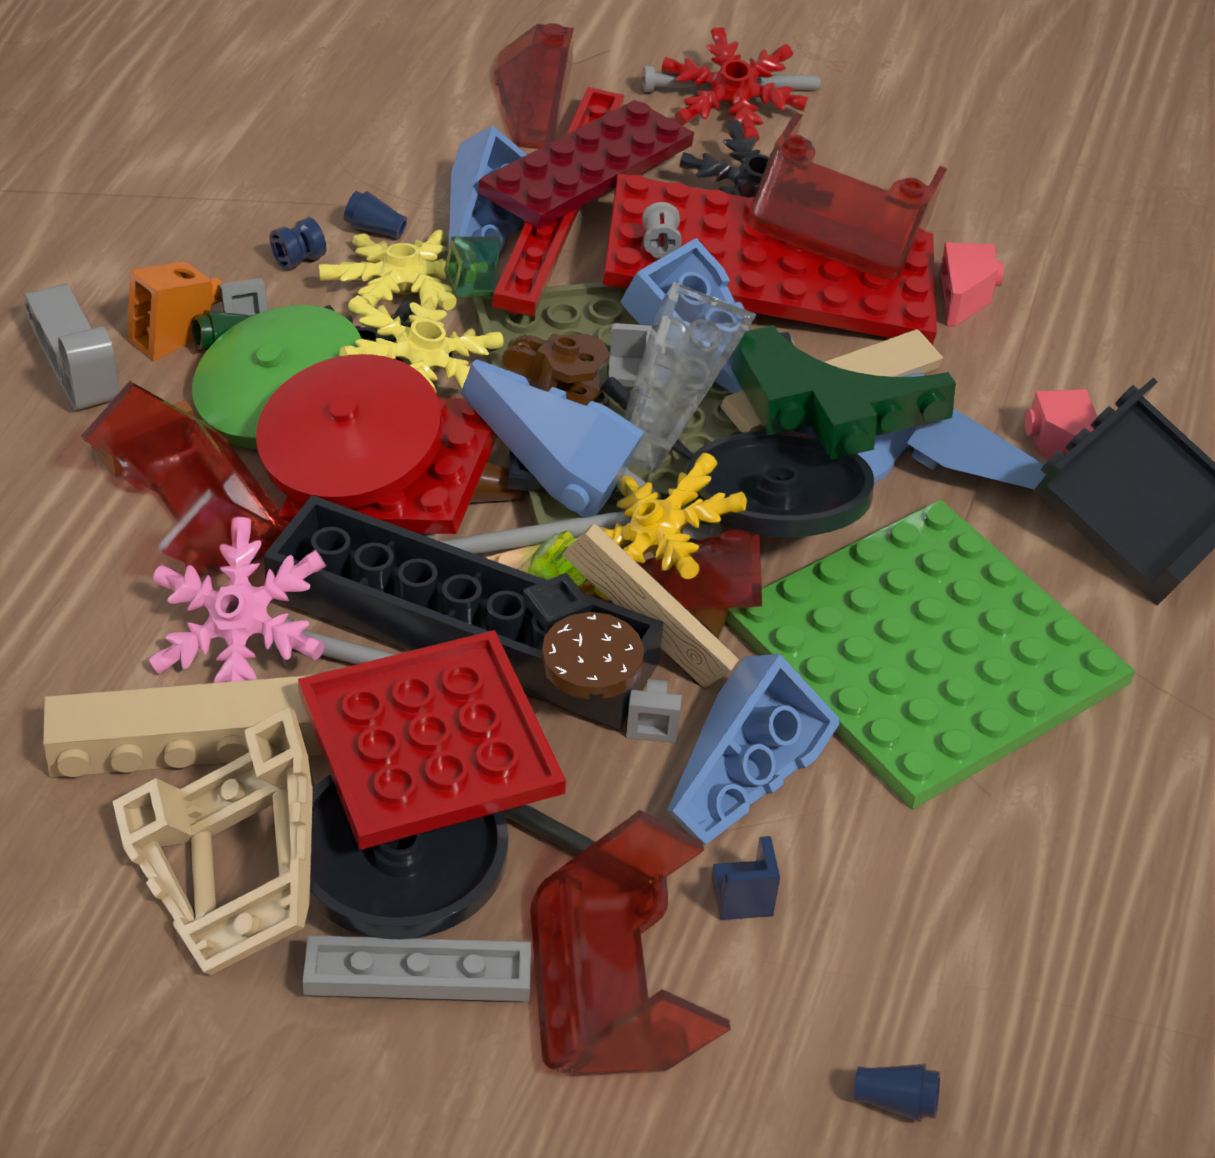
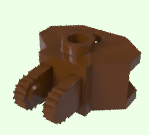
[501,333,610,406]

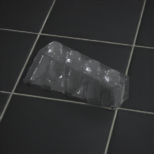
[624,282,757,473]

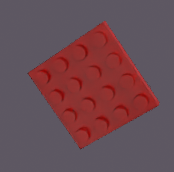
[277,397,498,534]
[298,630,566,850]

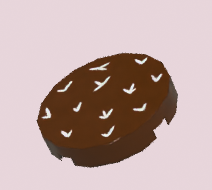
[542,612,644,699]

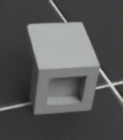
[608,323,664,388]

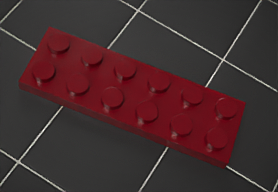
[478,100,695,229]

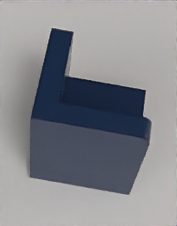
[712,836,780,920]

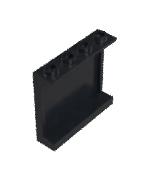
[1034,377,1215,606]

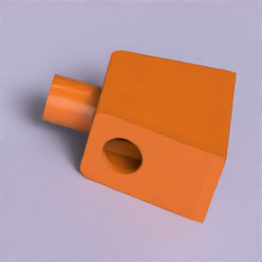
[127,262,223,361]

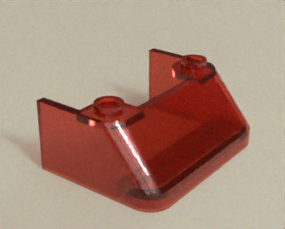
[748,112,947,279]
[81,381,289,577]
[530,810,731,1077]

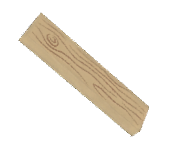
[562,523,739,689]

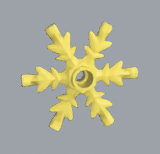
[319,230,487,311]
[339,288,504,394]

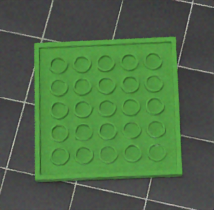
[725,500,1135,810]

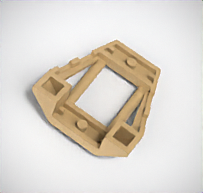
[112,706,313,975]

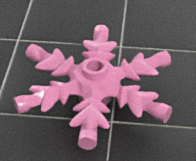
[149,517,326,683]

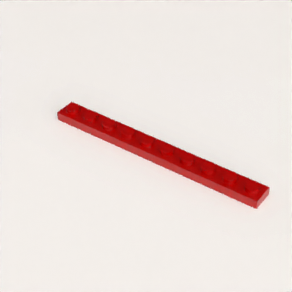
[492,87,624,317]

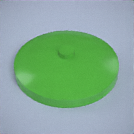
[192,305,361,449]

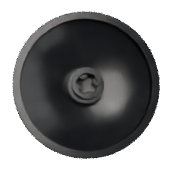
[686,431,874,537]
[309,774,508,939]

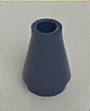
[344,191,407,239]
[854,1064,940,1122]

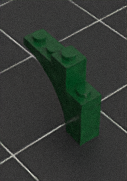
[731,325,956,460]

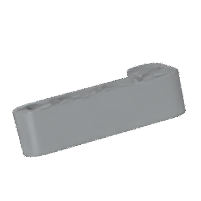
[23,283,120,411]

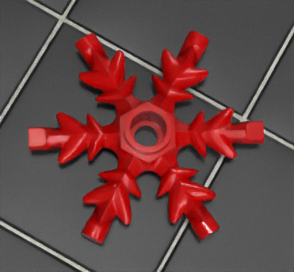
[661,27,808,142]

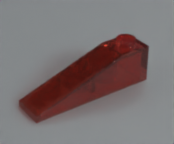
[494,23,574,149]
[577,530,762,609]

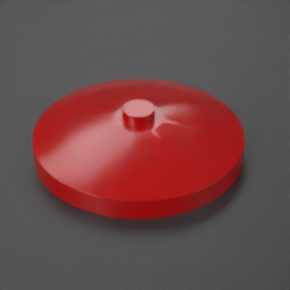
[256,354,444,508]

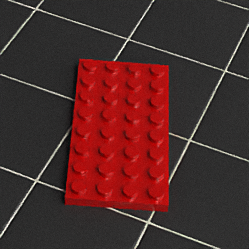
[602,173,937,345]

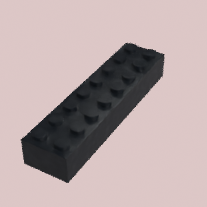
[263,495,664,729]

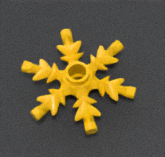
[568,453,747,601]

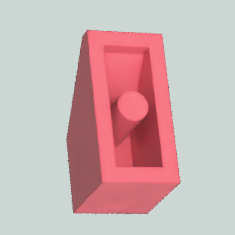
[939,242,1004,327]
[1024,389,1097,459]

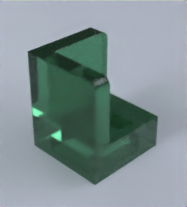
[444,236,501,297]

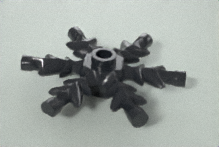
[679,120,835,208]

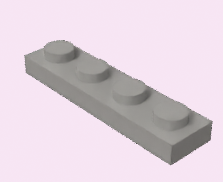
[303,935,531,1002]

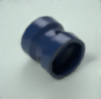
[269,217,327,270]

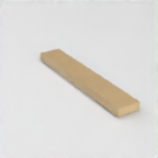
[721,329,944,433]

